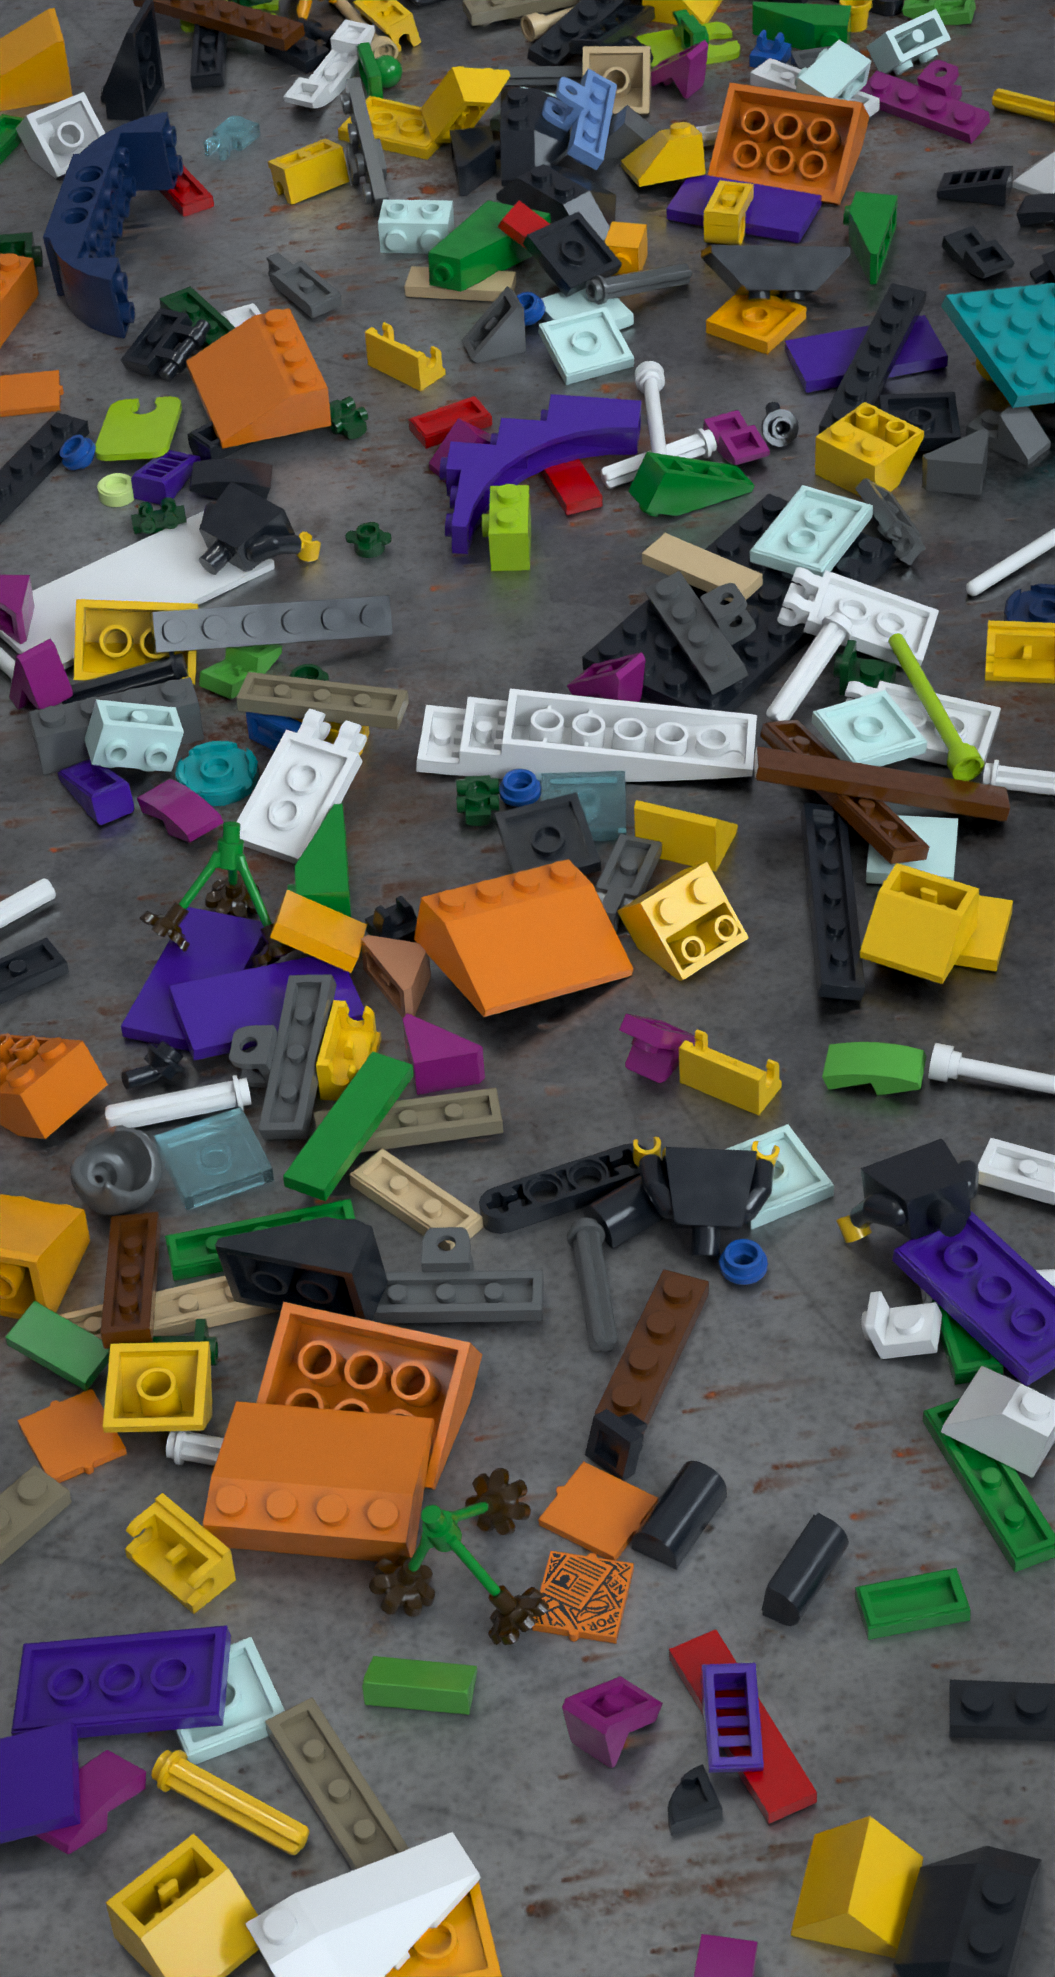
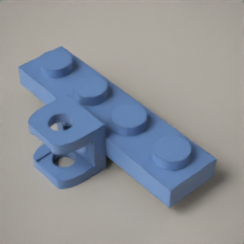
[542,68,617,170]

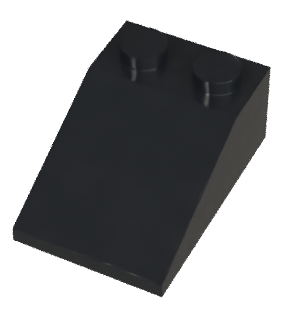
[101,0,165,121]
[215,1217,388,1321]

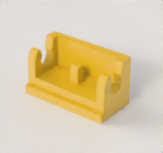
[353,0,421,52]
[267,138,350,205]
[365,322,446,391]
[985,620,1055,684]
[316,1000,382,1101]
[679,1029,782,1116]
[125,1493,236,1614]

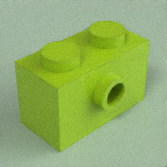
[482,484,531,571]

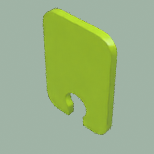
[636,22,741,69]
[95,396,182,461]

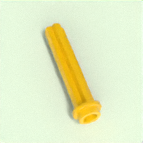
[991,88,1055,123]
[152,1750,310,1855]

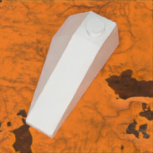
[245,1832,481,1977]

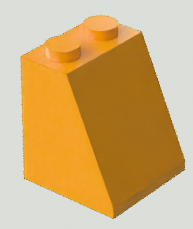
[0,8,73,111]
[0,1194,90,1319]

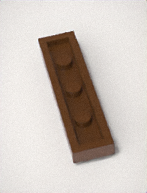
[101,1212,161,1349]
[594,1269,709,1435]

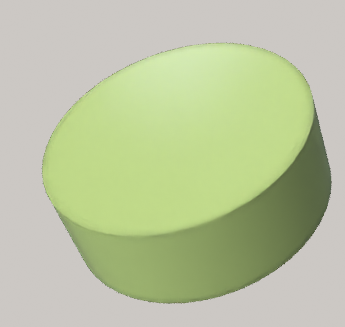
[97,473,135,507]

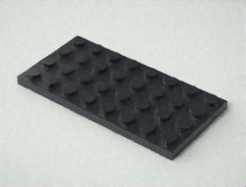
[582,494,898,712]

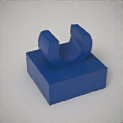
[749,30,791,68]

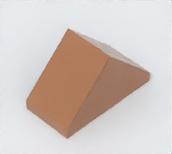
[361,935,431,1018]

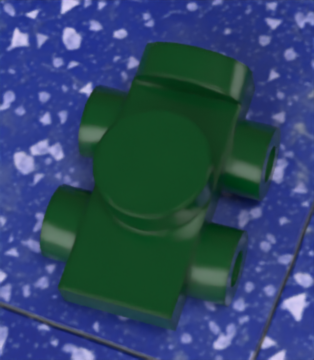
[329,396,368,440]
[131,497,187,534]
[456,775,500,826]

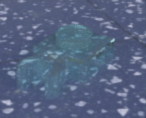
[204,115,260,161]

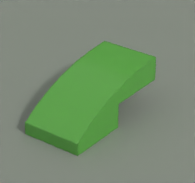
[902,0,976,25]
[199,644,282,699]
[822,1042,927,1096]

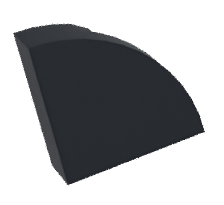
[668,1764,723,1836]

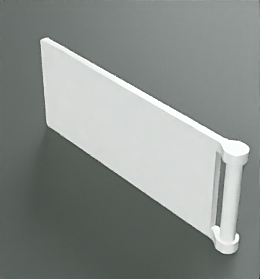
[0,511,275,683]

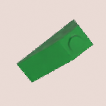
[752,2,851,50]
[843,191,898,285]
[628,452,755,517]
[287,804,352,918]

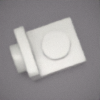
[861,1291,942,1359]

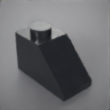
[450,126,501,197]

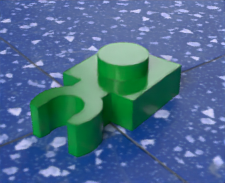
[672,9,709,50]

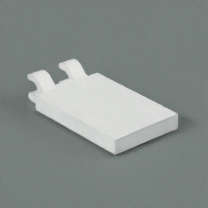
[777,567,939,666]
[845,681,1001,773]
[237,709,367,864]

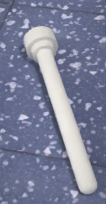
[635,361,667,455]
[966,528,1055,596]
[928,1043,1055,1094]

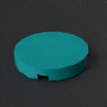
[175,741,259,806]

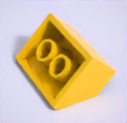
[74,599,199,685]

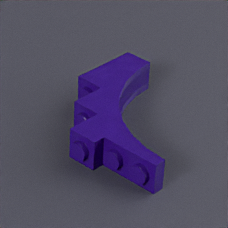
[440,394,641,554]

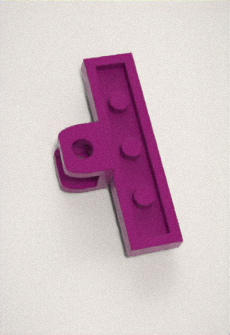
[860,60,990,144]

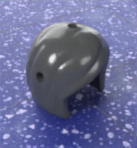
[70,1125,162,1216]

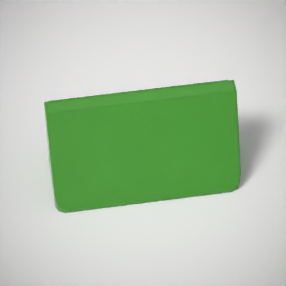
[362,1656,478,1715]

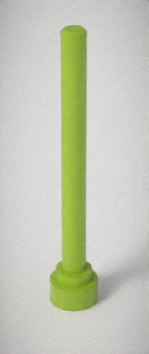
[888,633,984,781]

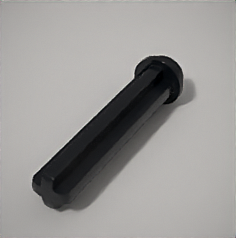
[62,652,189,704]

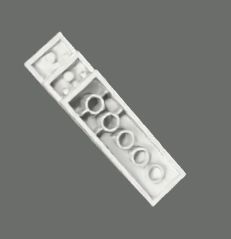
[416,689,757,782]

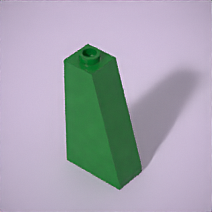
[428,200,551,292]

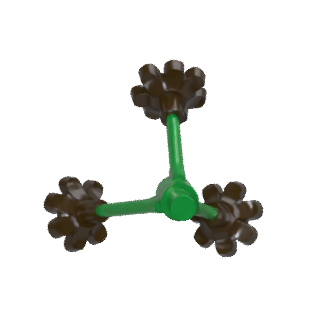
[140,821,297,967]
[369,1468,549,1645]

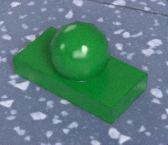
[356,42,402,98]

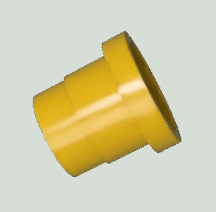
[839,0,872,32]

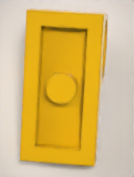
[704,181,754,245]

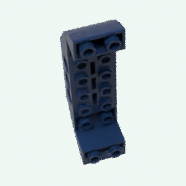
[43,112,183,338]

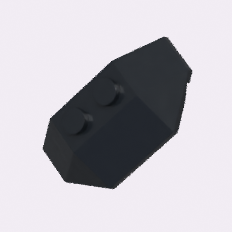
[500,87,570,186]
[496,164,616,242]
[701,245,851,302]
[893,1846,1042,1977]

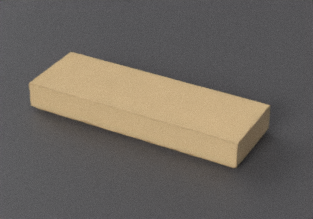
[405,266,516,301]
[642,533,763,602]
[349,1148,484,1251]

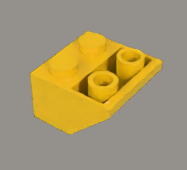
[421,66,511,143]
[815,402,924,497]
[617,862,749,981]
[860,863,979,984]
[106,1833,259,1977]

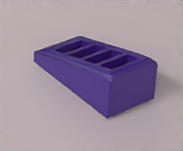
[131,450,201,505]
[58,759,135,825]
[700,1663,764,1773]

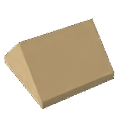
[582,46,651,115]

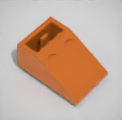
[0,1033,108,1139]

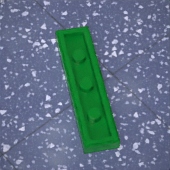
[283,1051,414,1201]
[165,1199,355,1281]
[923,1398,1055,1573]

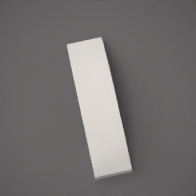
[284,19,375,109]

